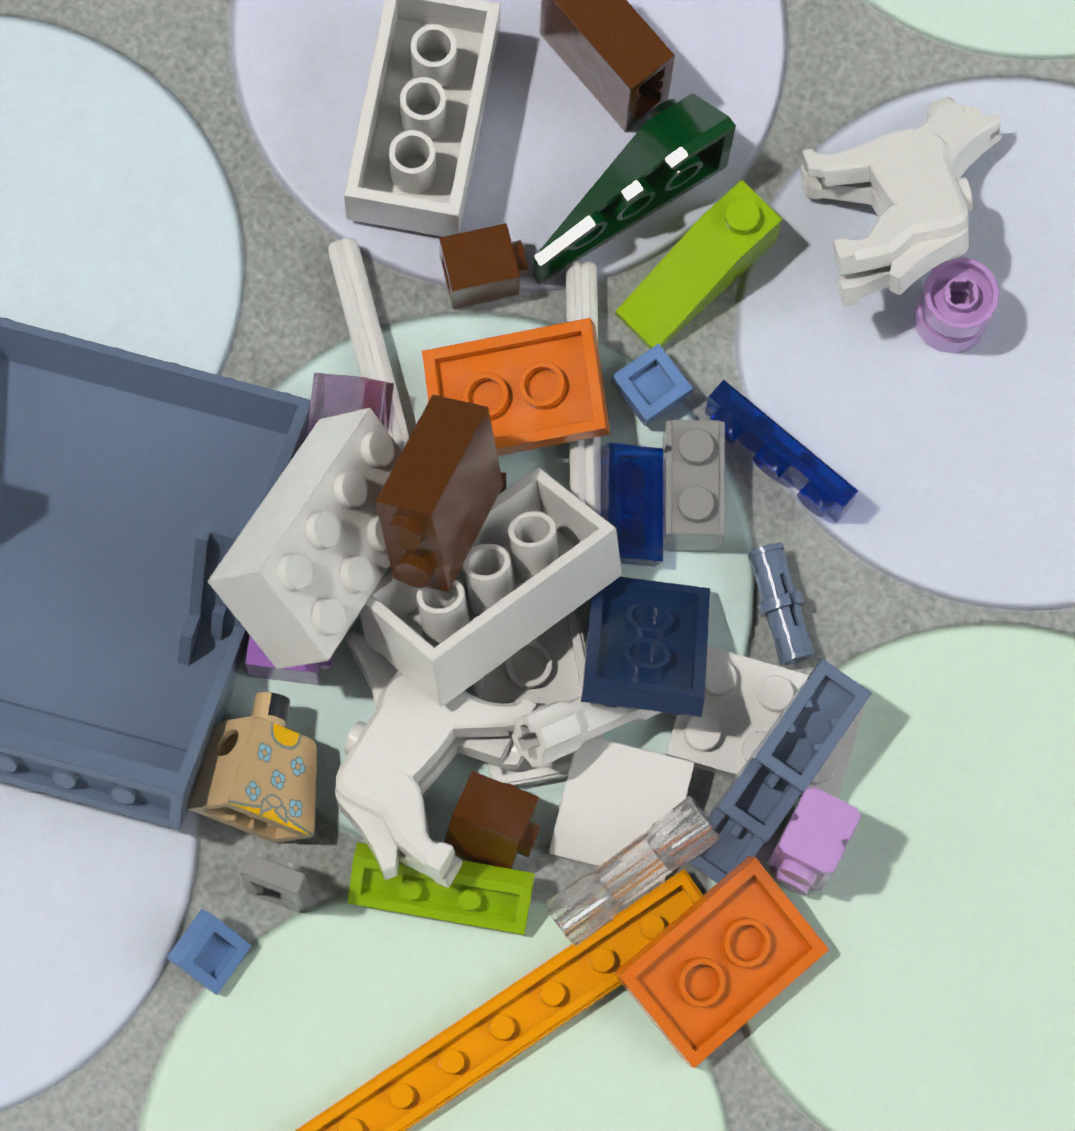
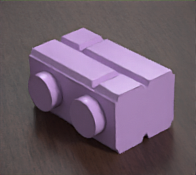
[768,787,862,895]

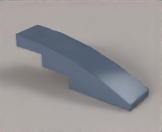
[680,658,872,883]

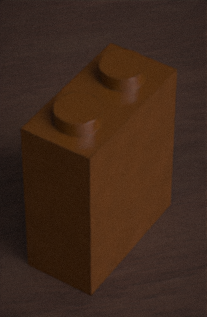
[539,0,675,132]
[375,394,503,592]

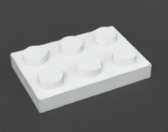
[665,645,865,799]

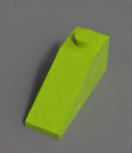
[615,180,782,349]

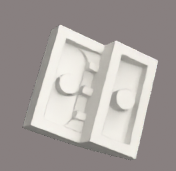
[548,737,695,884]

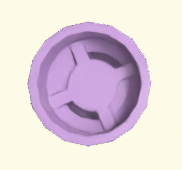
[913,257,999,353]

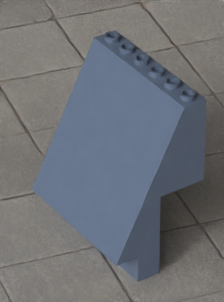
[0,317,313,830]

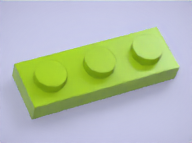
[347,842,535,935]

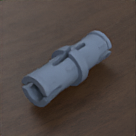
[747,543,816,666]

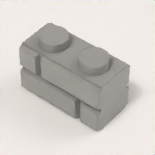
[662,420,725,552]

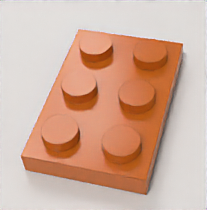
[422,318,611,456]
[613,856,829,1068]

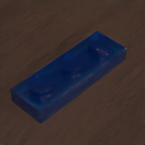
[705,380,858,522]

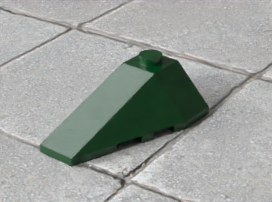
[533,93,736,284]

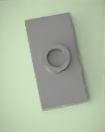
[240,853,311,913]

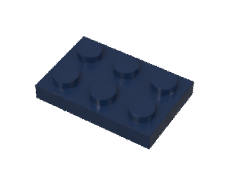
[581,577,710,717]

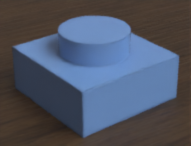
[611,343,693,427]
[166,909,252,995]

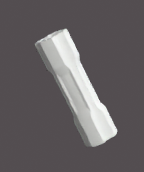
[512,696,662,767]

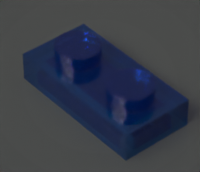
[600,443,664,567]

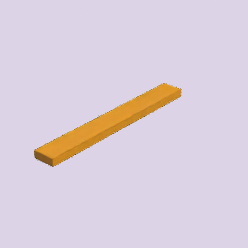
[295,869,703,1131]

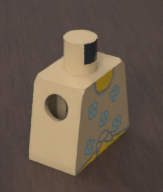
[188,692,317,843]

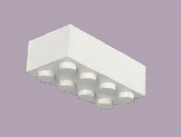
[344,0,501,237]
[207,408,402,669]
[359,467,622,707]

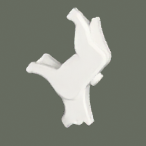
[800,97,1001,306]
[335,631,537,888]

